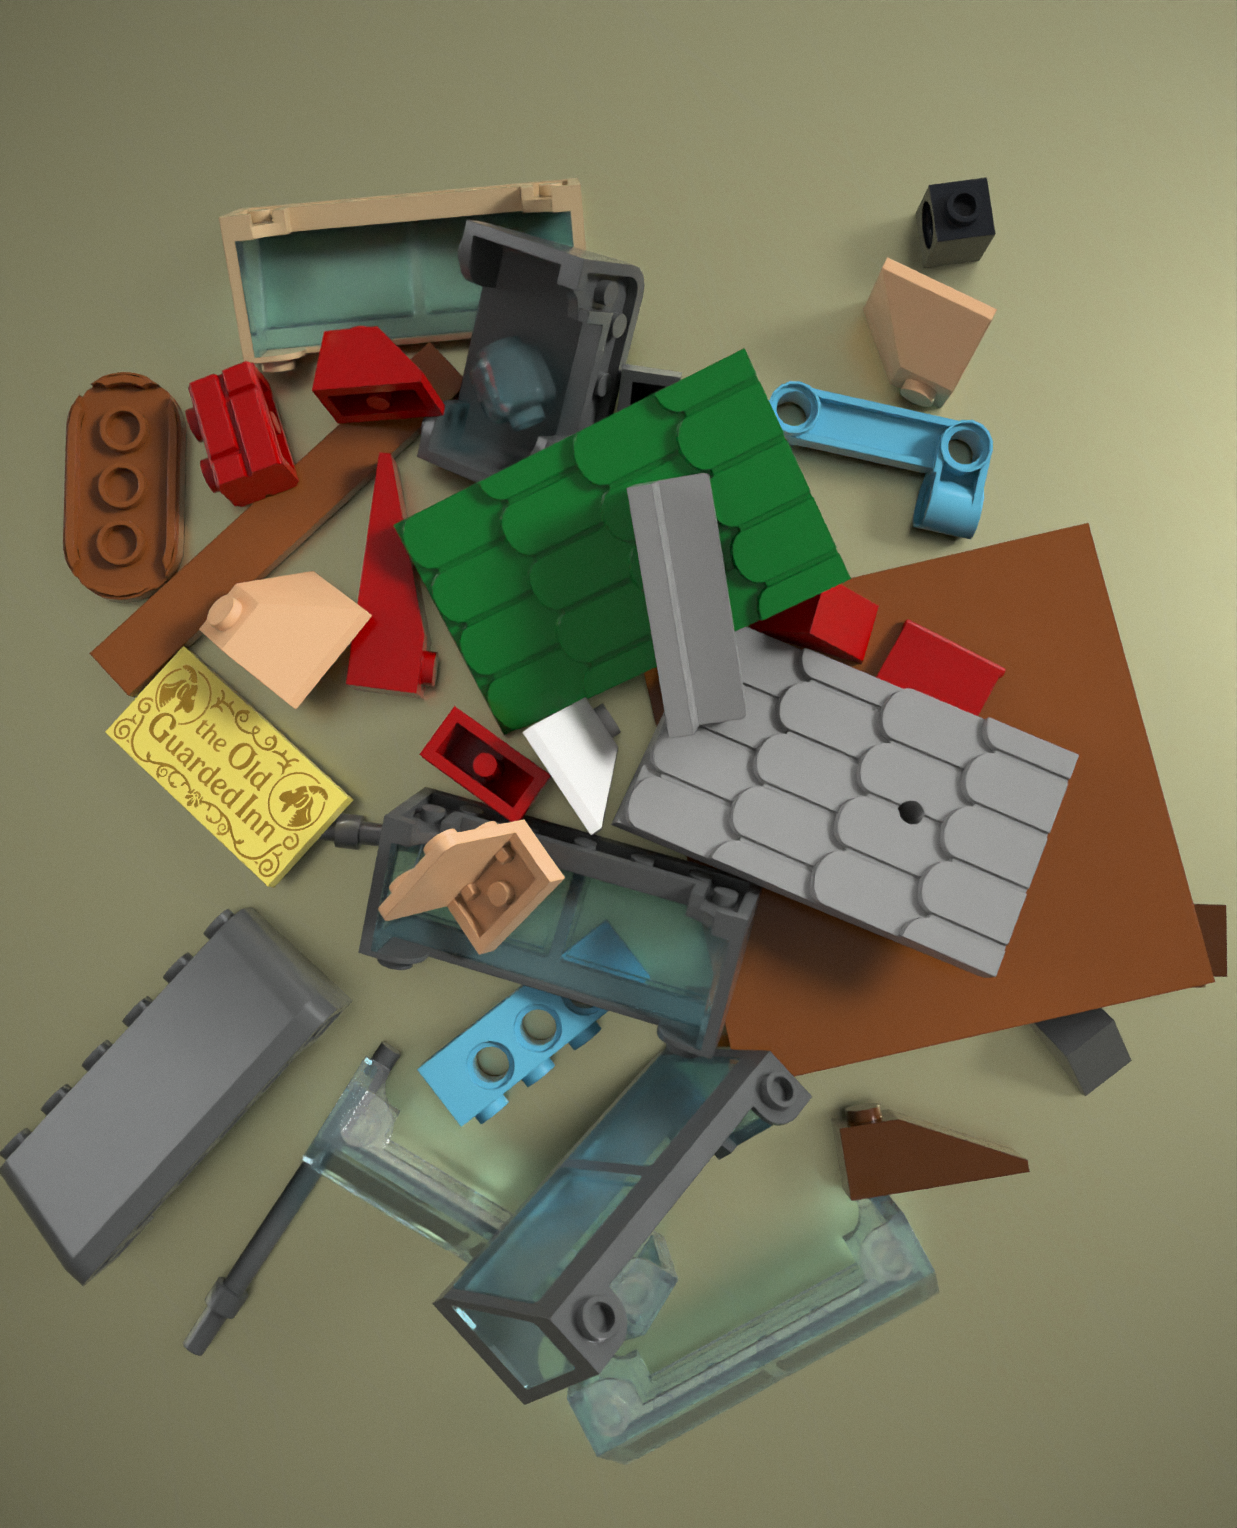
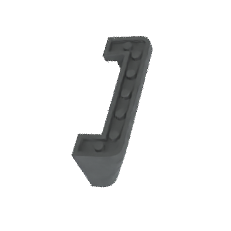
[0,907,353,1286]

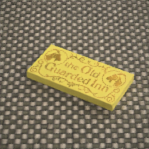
[105,646,353,888]

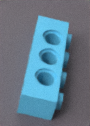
[417,919,651,1127]

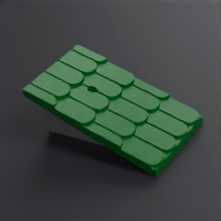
[393,348,851,735]

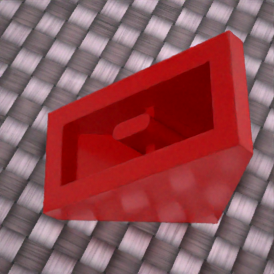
[750,584,879,664]

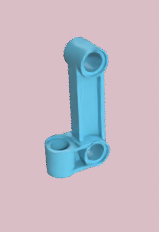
[769,381,993,540]

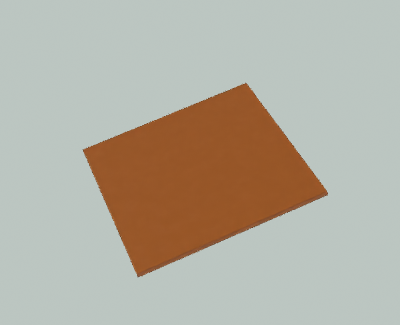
[644,523,1215,1077]

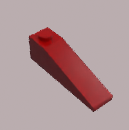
[346,452,439,699]

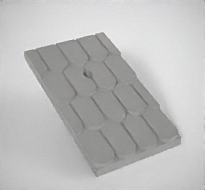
[611,627,1079,978]

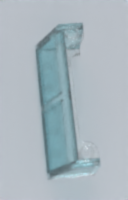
[300,1055,678,1341]
[567,1195,940,1465]

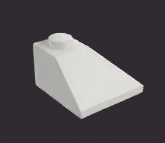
[522,698,621,836]

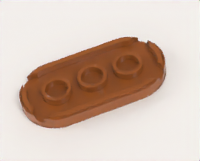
[63,372,186,603]

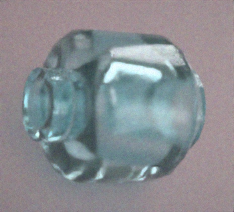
[470,336,557,431]

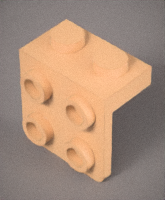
[378,820,565,955]

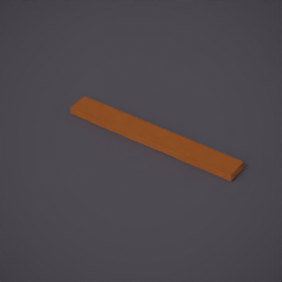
[89,341,463,698]

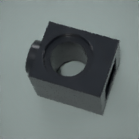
[916,177,995,268]

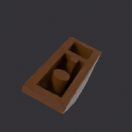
[831,1103,1030,1201]

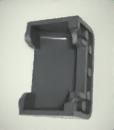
[417,220,645,482]

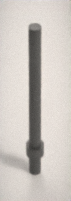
[183,1042,401,1356]

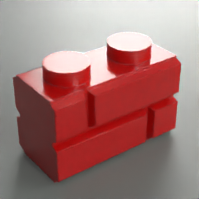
[185,361,299,507]

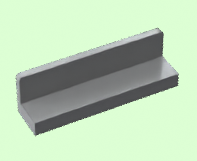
[627,473,747,739]

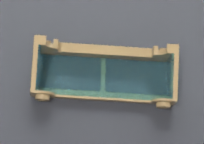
[219,178,586,372]

